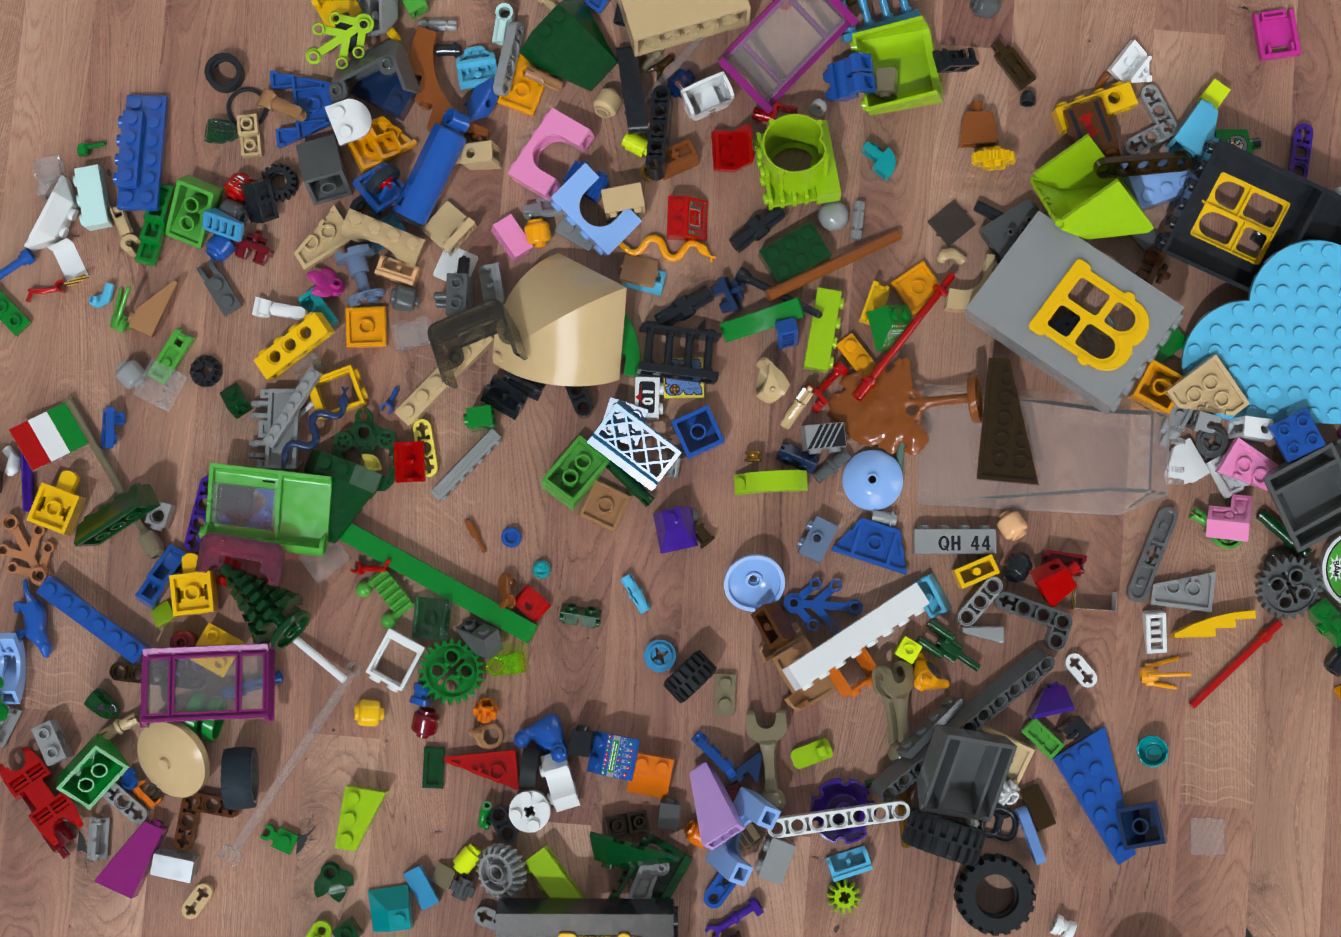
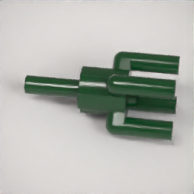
[915,619,981,672]

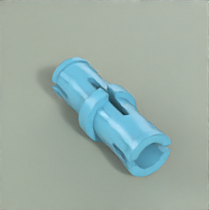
[620,573,651,615]

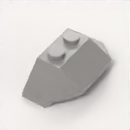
[357,0,398,37]

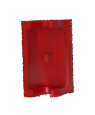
[393,441,426,483]

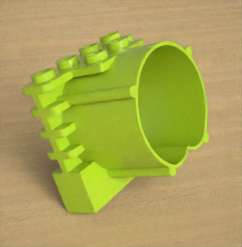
[753,114,841,210]

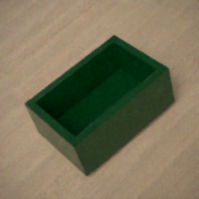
[758,221,832,285]

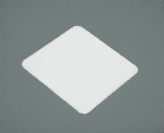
[433,248,478,281]

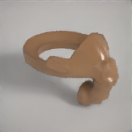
[468,723,503,749]

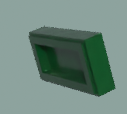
[422,746,445,789]

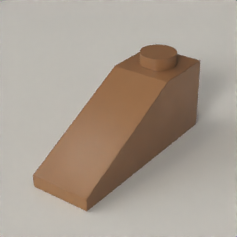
[127,281,178,338]

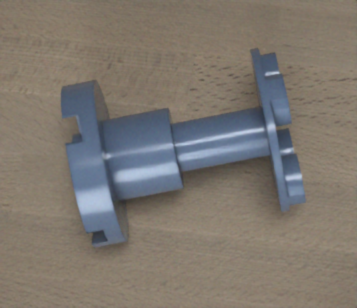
[334,244,386,307]

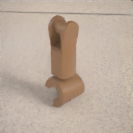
[256,88,307,122]

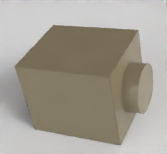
[875,67,899,100]

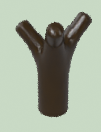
[643,54,674,81]

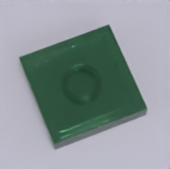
[411,597,452,641]

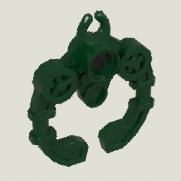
[331,408,398,491]

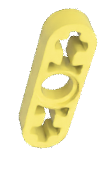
[413,419,439,477]

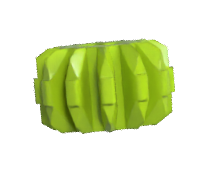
[826,878,862,915]

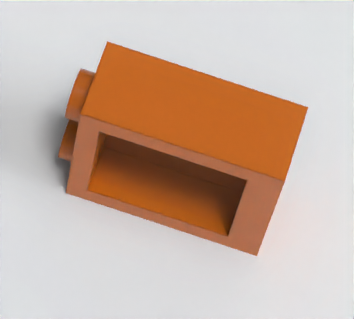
[829,647,877,698]

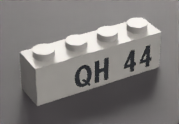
[912,525,996,554]

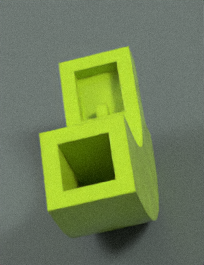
[734,470,808,495]

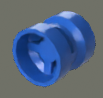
[409,682,431,707]

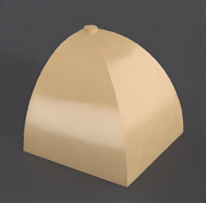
[492,253,627,386]

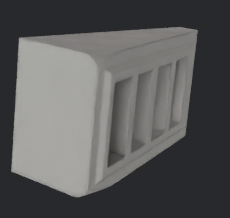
[960,626,1004,643]

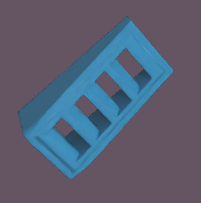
[202,208,244,242]

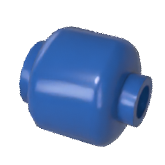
[205,234,236,261]

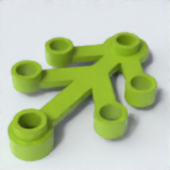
[305,11,374,69]

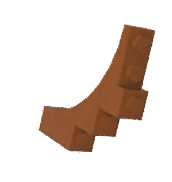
[408,26,491,142]

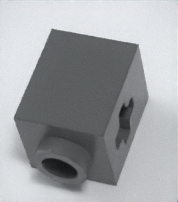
[657,798,681,830]

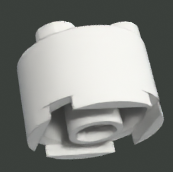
[509,789,552,833]

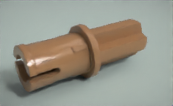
[523,65,563,92]

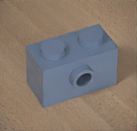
[796,516,838,564]

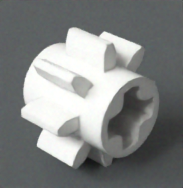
[998,779,1020,806]

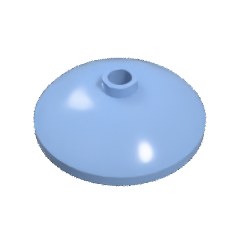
[842,450,903,510]
[724,554,785,612]

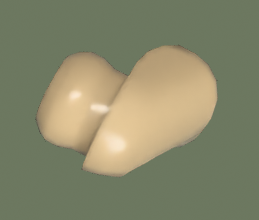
[936,248,967,266]

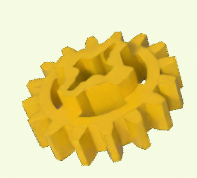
[971,146,1016,171]

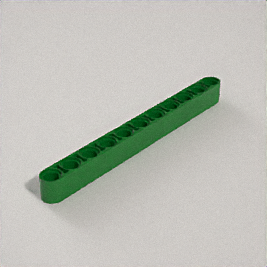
[339,522,539,644]

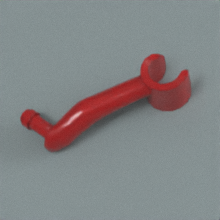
[26,280,66,303]
[350,559,391,575]

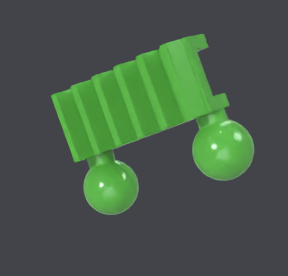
[356,568,415,629]

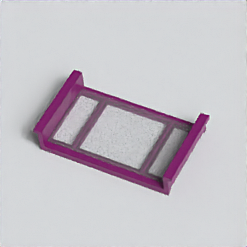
[717,0,859,114]
[140,643,275,728]

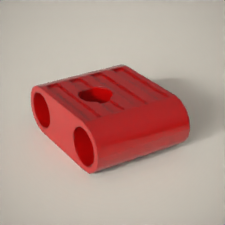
[515,584,552,623]

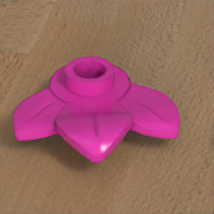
[306,267,346,297]

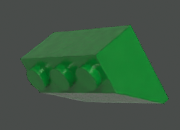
[56,733,130,810]

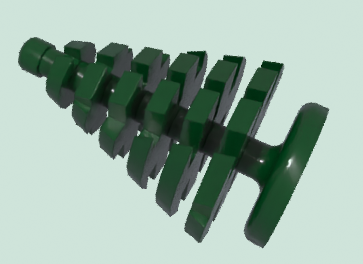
[220,563,311,651]

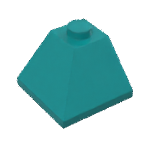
[368,884,414,932]

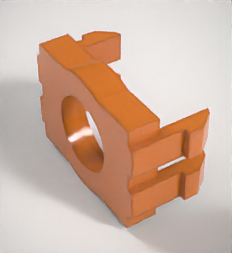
[133,780,162,810]

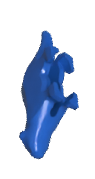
[14,579,53,658]

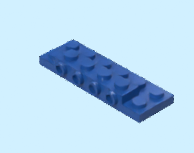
[113,95,168,211]

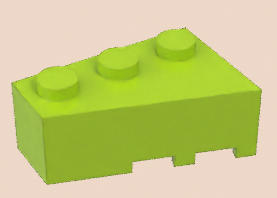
[335,784,389,851]

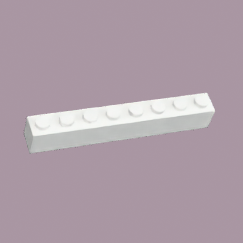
[782,582,929,691]

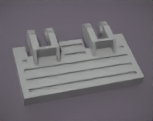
[248,389,301,470]

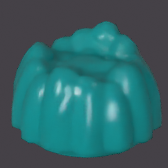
[532,560,551,579]

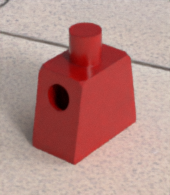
[1029,558,1081,608]

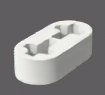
[1064,653,1097,688]

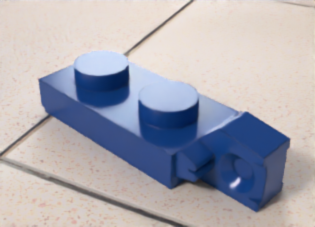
[691,731,737,779]

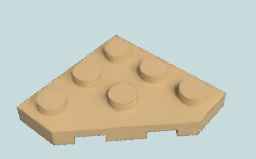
[1164,354,1250,416]

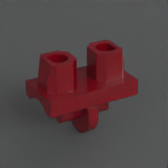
[234,230,274,266]

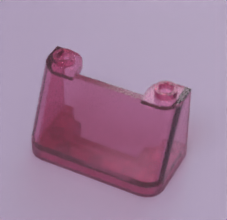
[195,532,285,586]

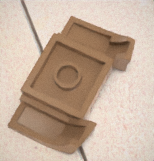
[758,620,837,711]

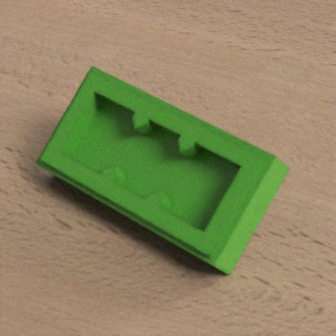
[1020,719,1065,760]

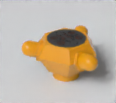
[913,652,950,692]

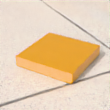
[890,260,942,316]
[345,306,387,348]

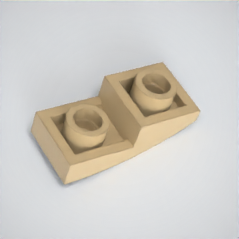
[236,114,263,159]

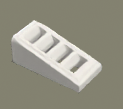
[1142,609,1167,654]

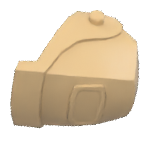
[754,357,790,404]

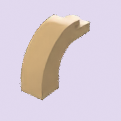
[944,254,997,313]

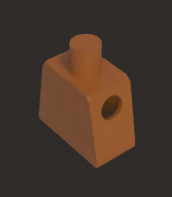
[958,101,999,148]

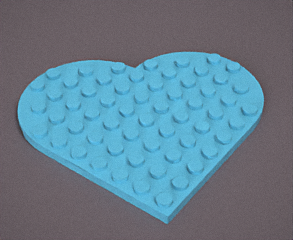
[1181,240,1341,424]

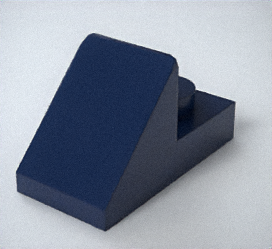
[726,751,762,784]

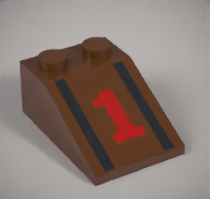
[1063,97,1121,157]

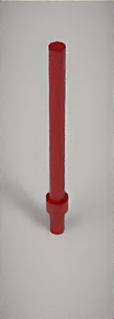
[1189,620,1283,709]

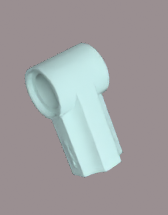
[492,3,515,46]

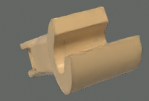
[109,206,141,257]

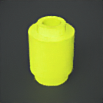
[621,132,648,158]
[453,843,482,875]

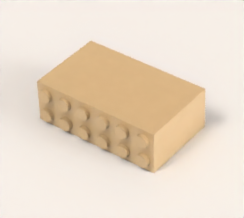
[617,0,751,57]

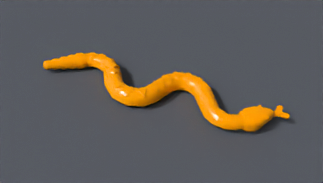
[619,234,716,262]

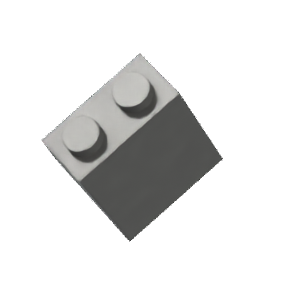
[296,134,353,205]

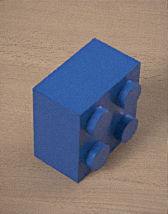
[671,405,725,460]

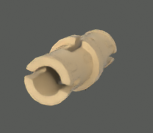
[98,712,140,740]

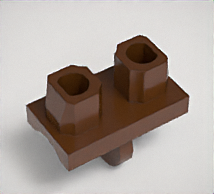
[1135,251,1171,285]

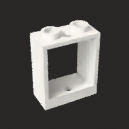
[366,629,427,693]

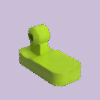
[790,738,833,769]

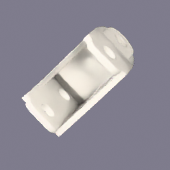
[680,71,735,121]

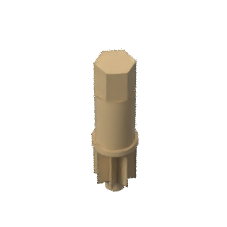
[779,385,814,430]

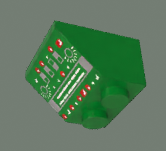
[867,305,912,351]

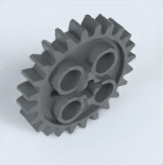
[1255,554,1324,620]

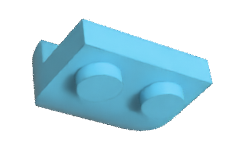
[456,46,497,90]

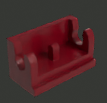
[1040,550,1087,577]

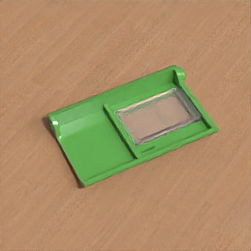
[199,463,333,557]

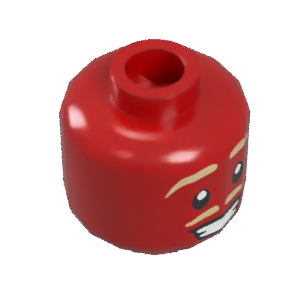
[224,172,253,202]

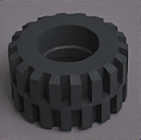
[663,650,717,703]

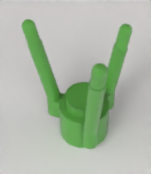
[109,286,131,333]

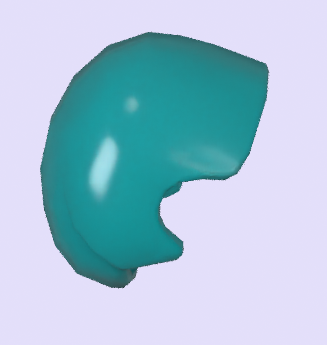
[1136,735,1169,767]

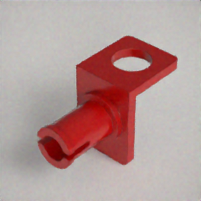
[752,102,798,123]

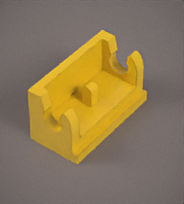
[858,281,891,325]

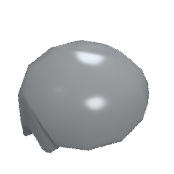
[818,201,849,231]

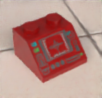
[667,196,708,241]

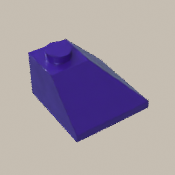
[653,506,698,554]
[1026,681,1075,719]

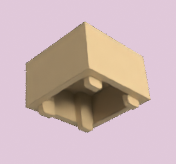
[601,182,646,222]

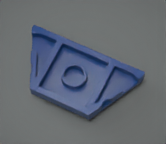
[831,518,907,575]

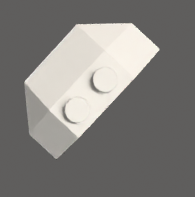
[24,175,79,251]

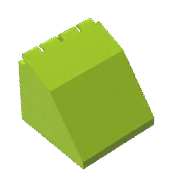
[1029,134,1154,240]

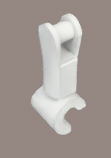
[252,297,308,321]

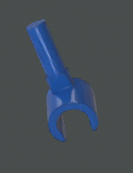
[380,387,399,414]

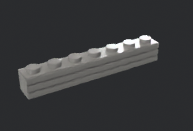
[262,367,323,449]
[431,429,502,501]

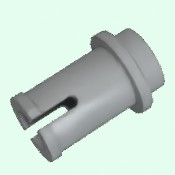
[666,453,683,478]
[872,509,898,527]

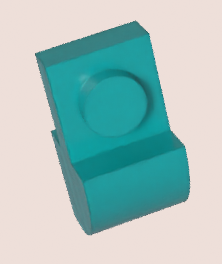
[861,141,896,182]

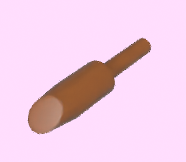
[1095,71,1110,90]
[464,519,487,553]

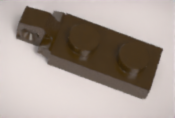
[991,39,1037,92]

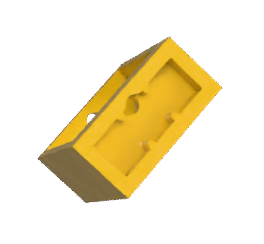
[310,365,369,421]

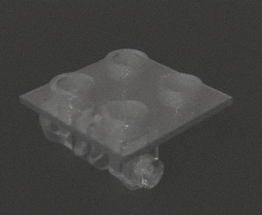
[133,359,188,413]

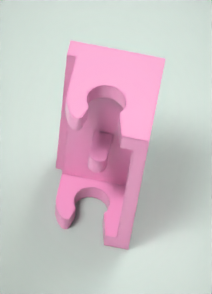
[491,214,533,264]

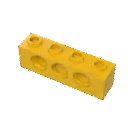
[1051,81,1138,136]
[253,312,335,380]

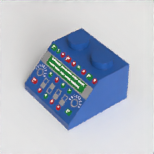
[587,731,640,781]

